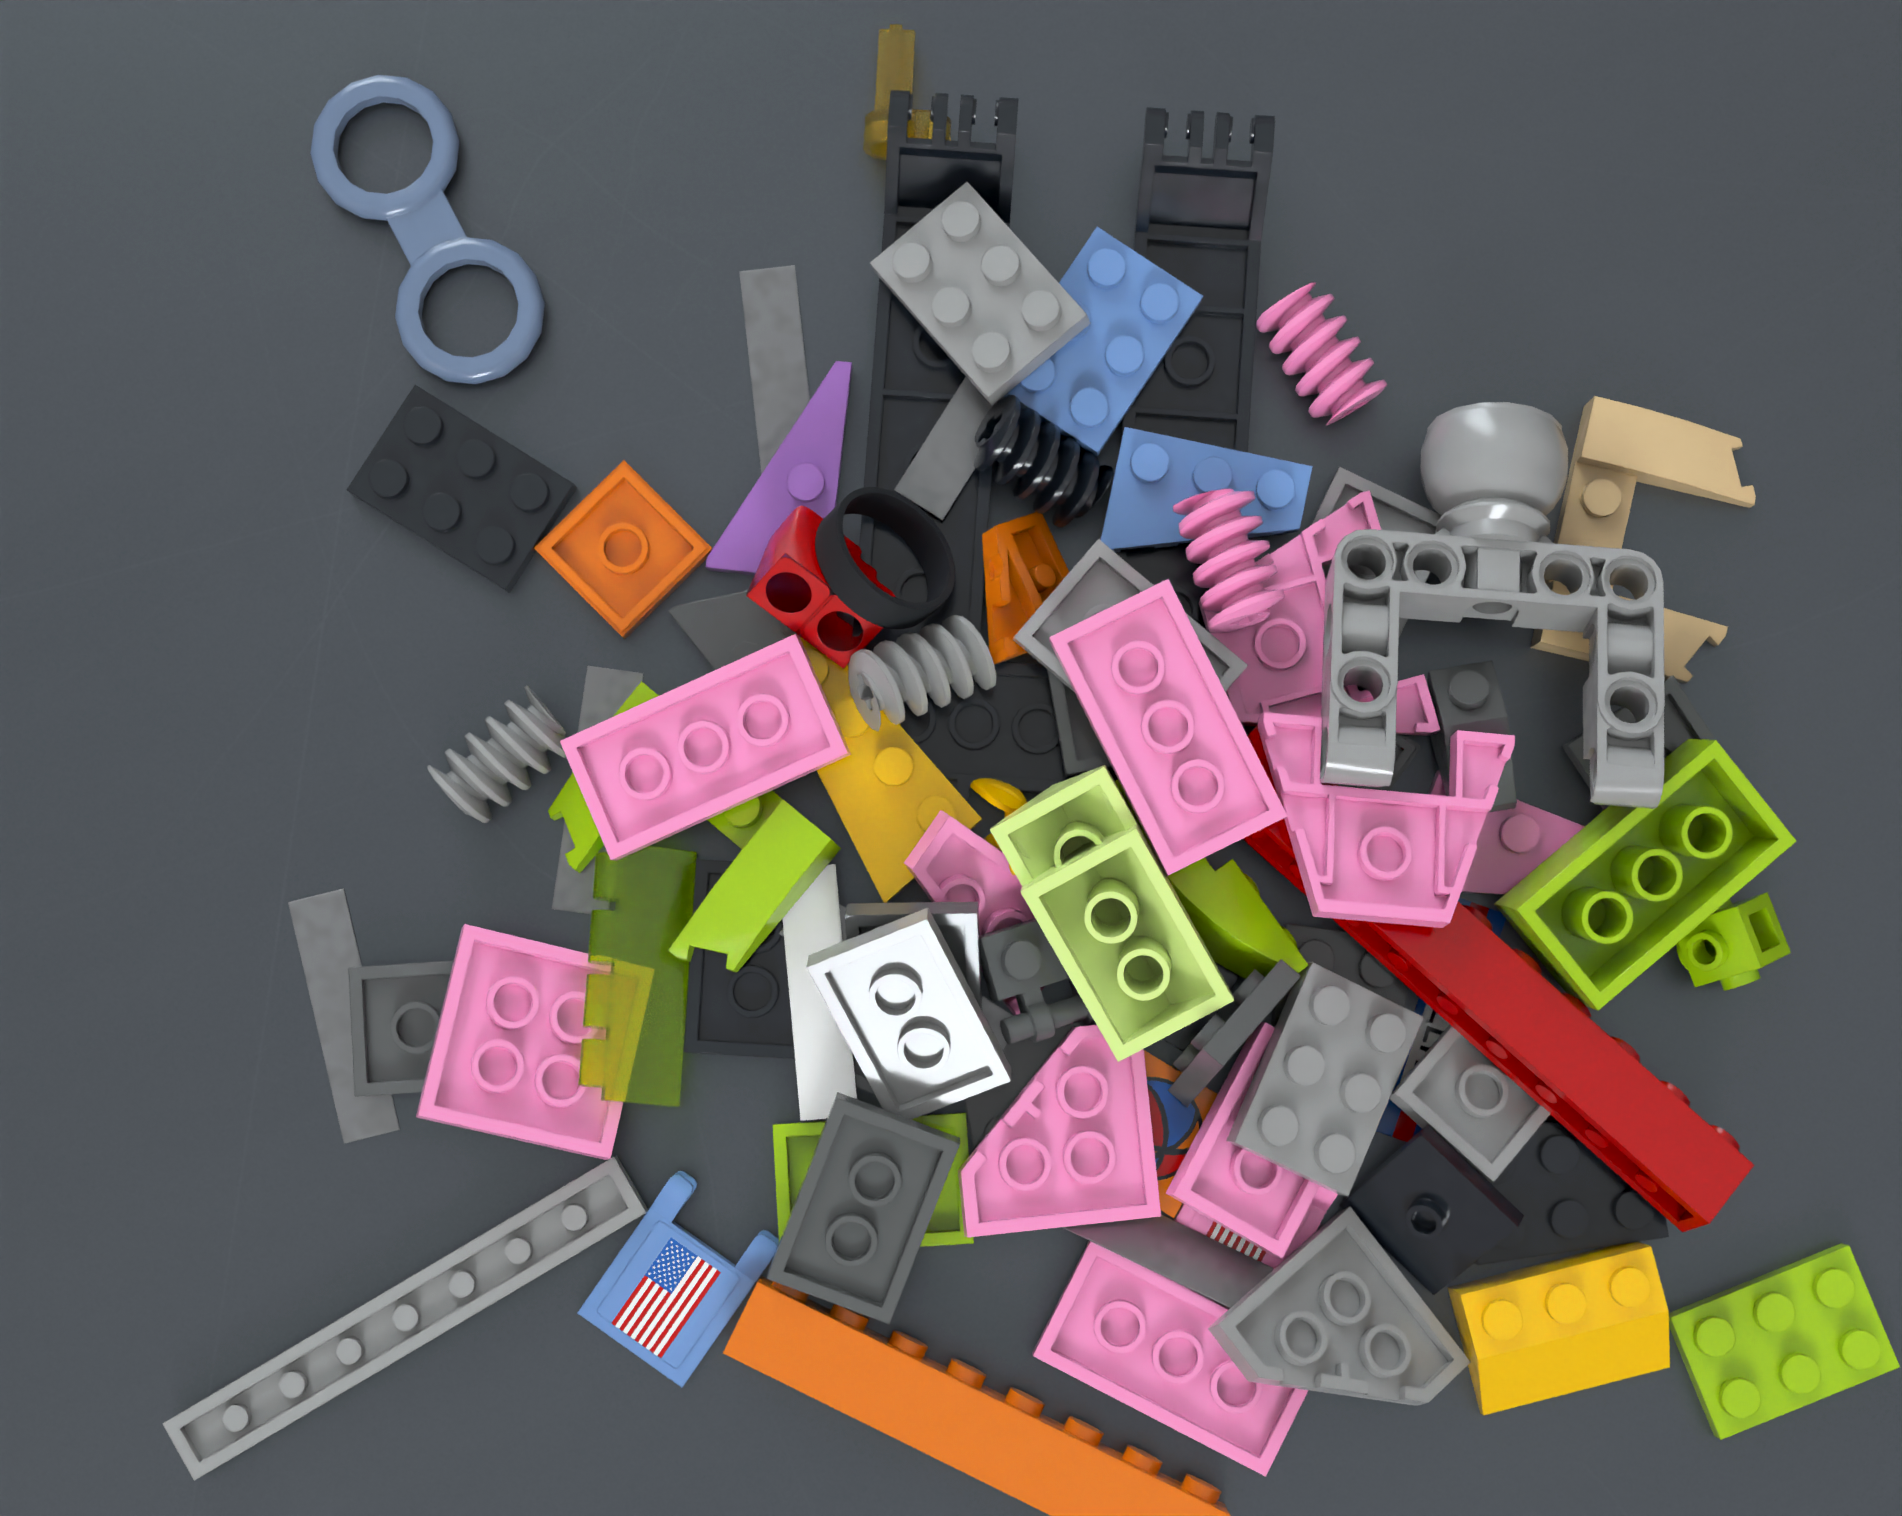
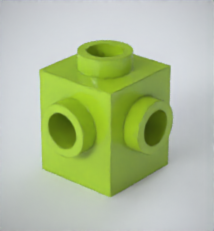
[1676,892,1791,991]

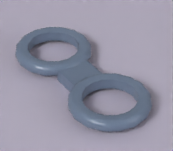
[310,75,545,384]

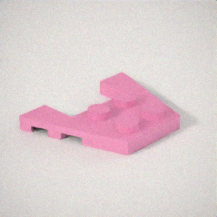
[1199,490,1441,736]
[1258,712,1515,928]

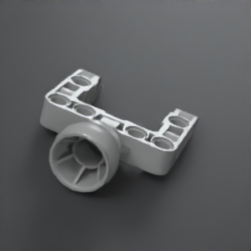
[1320,402,1665,809]

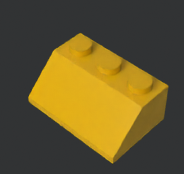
[1447,1242,1670,1415]

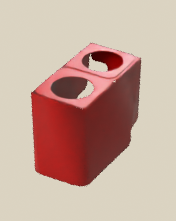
[746,506,895,669]

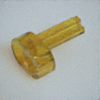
[863,24,952,160]

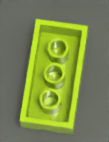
[1494,739,1796,1011]

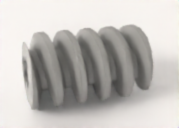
[848,615,997,732]
[427,685,567,823]

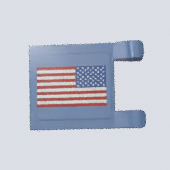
[577,1170,779,1388]

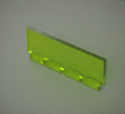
[578,846,697,1107]

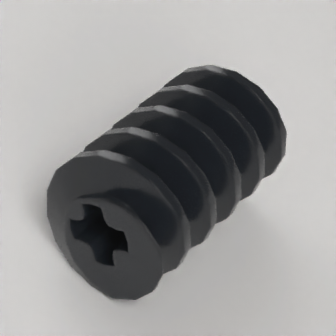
[974,395,1114,528]

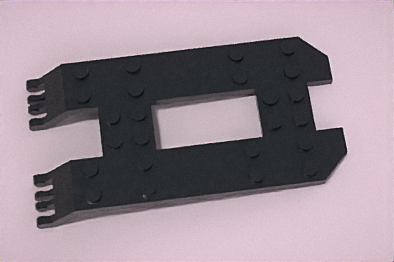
[853,89,1275,802]

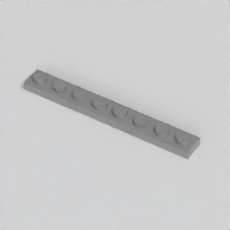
[163,1155,648,1481]

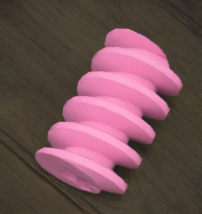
[1256,282,1388,425]
[1173,489,1285,633]

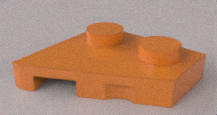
[982,512,1069,665]

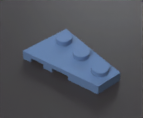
[1100,427,1313,553]

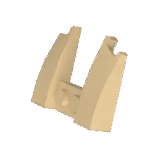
[1530,396,1756,684]

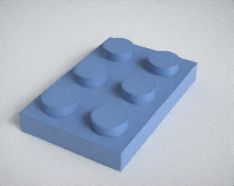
[1004,227,1203,456]

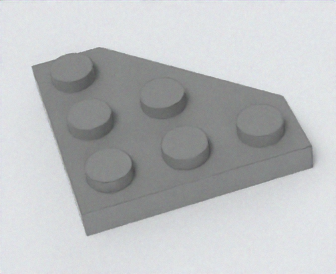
[1208,1207,1471,1406]

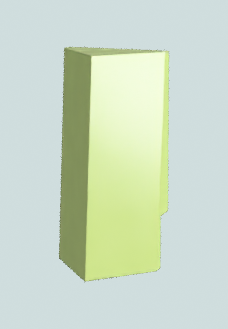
[990,765,1234,1062]

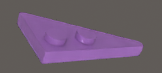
[706,361,853,583]

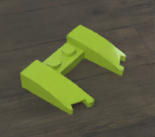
[548,681,841,972]

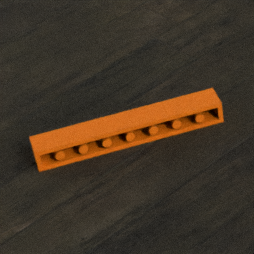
[723,1276,1231,1516]

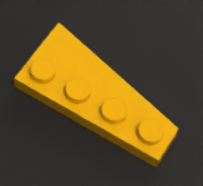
[800,637,982,903]

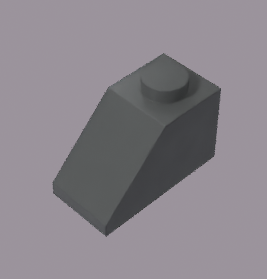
[1427,660,1517,813]

